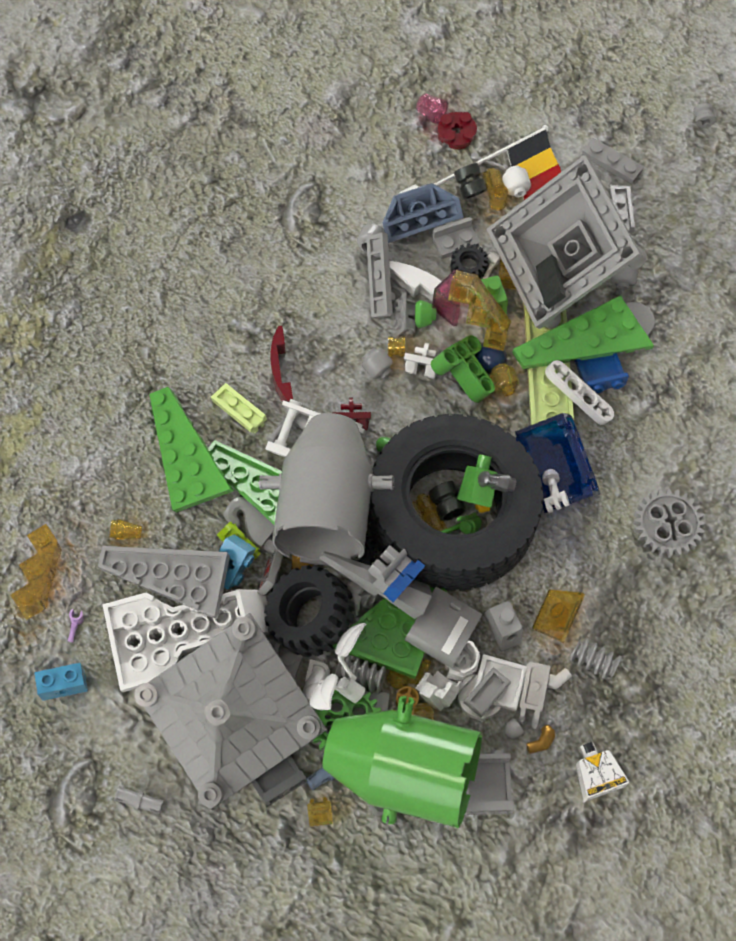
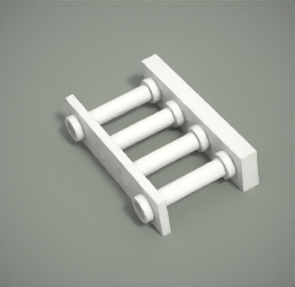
[265,399,366,457]

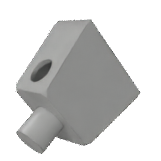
[483,601,523,652]

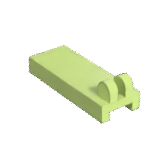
[211,383,267,433]

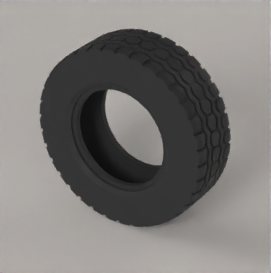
[368,414,543,591]

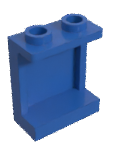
[574,353,629,394]

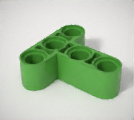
[431,335,495,403]

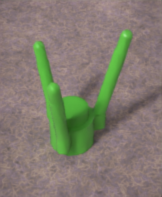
[440,512,482,534]

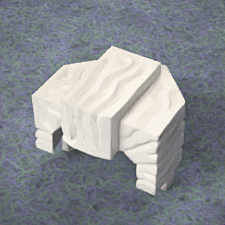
[445,641,480,682]
[415,671,463,711]

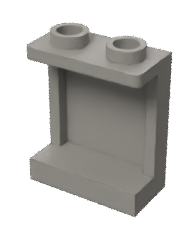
[465,750,514,815]

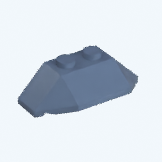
[382,183,463,243]

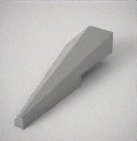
[319,551,432,619]

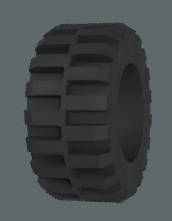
[264,565,355,657]

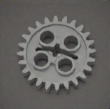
[633,488,706,558]

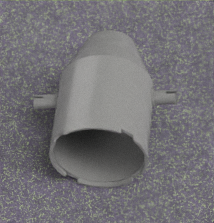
[259,413,395,566]

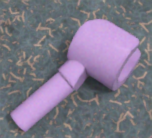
[68,609,84,643]

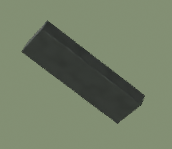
[536,254,566,309]

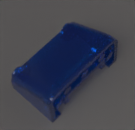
[515,413,600,513]

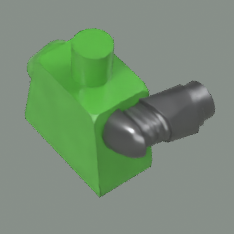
[457,454,516,513]

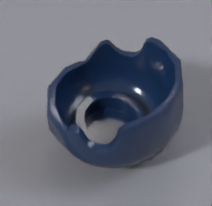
[475,342,508,373]

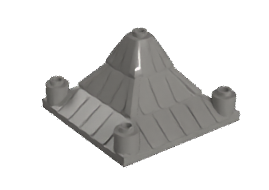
[487,155,647,329]
[134,613,327,810]

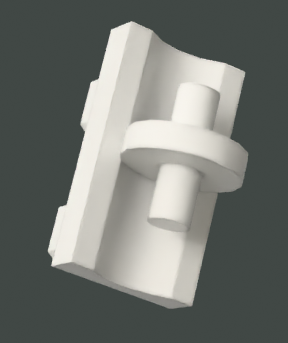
[404,342,437,379]

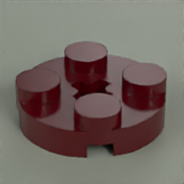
[437,112,477,149]

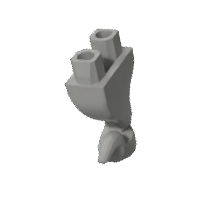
[224,497,276,555]

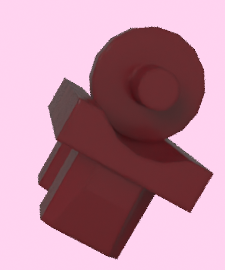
[332,397,371,431]

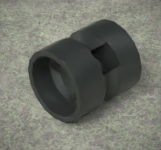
[454,163,488,199]
[429,481,467,521]

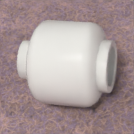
[502,166,531,197]

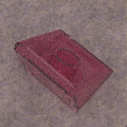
[432,270,460,326]

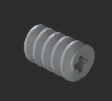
[569,638,622,679]
[335,655,386,695]

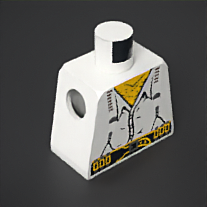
[576,742,629,802]

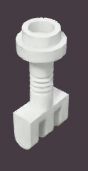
[542,469,570,514]

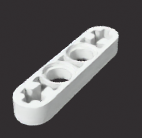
[545,360,614,425]

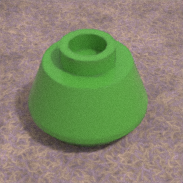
[415,300,436,328]

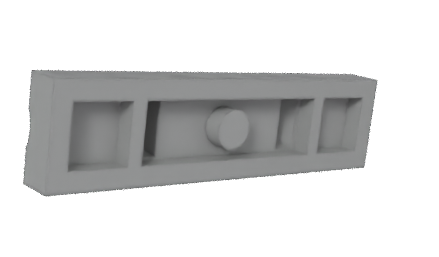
[366,232,395,319]

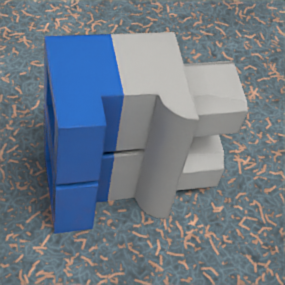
[368,546,425,603]

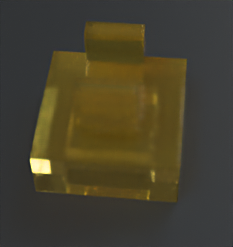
[307,797,333,827]

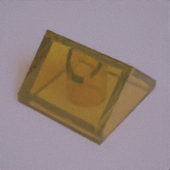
[532,589,585,643]

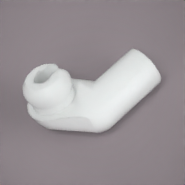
[547,668,572,689]

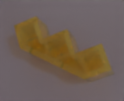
[448,270,511,351]
[10,524,62,621]

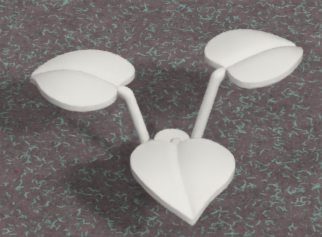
[302,623,367,710]

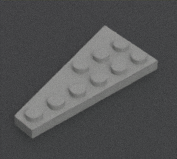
[98,546,230,619]

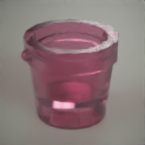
[416,93,448,124]

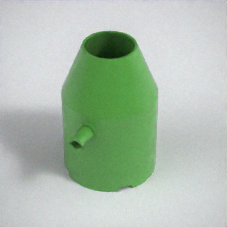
[323,696,482,828]

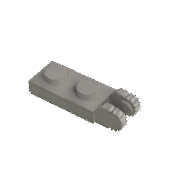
[518,661,552,729]

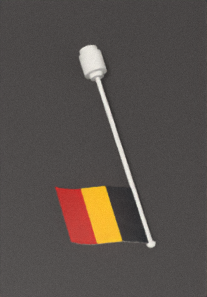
[398,125,561,201]

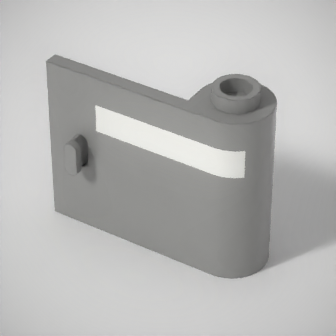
[404,587,482,668]

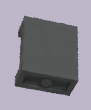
[251,755,306,807]

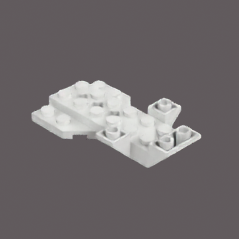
[102,589,269,692]

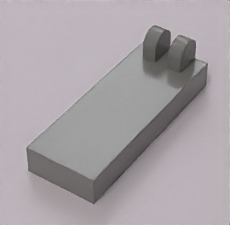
[609,186,635,233]

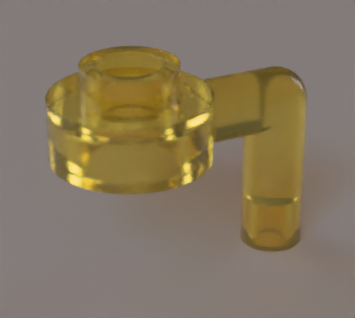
[387,659,431,689]

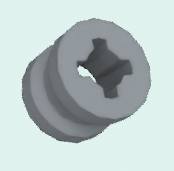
[693,103,716,128]

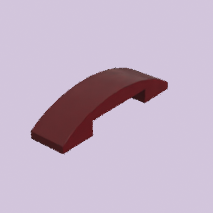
[270,326,293,402]

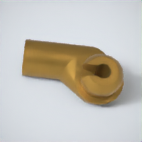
[526,725,556,754]

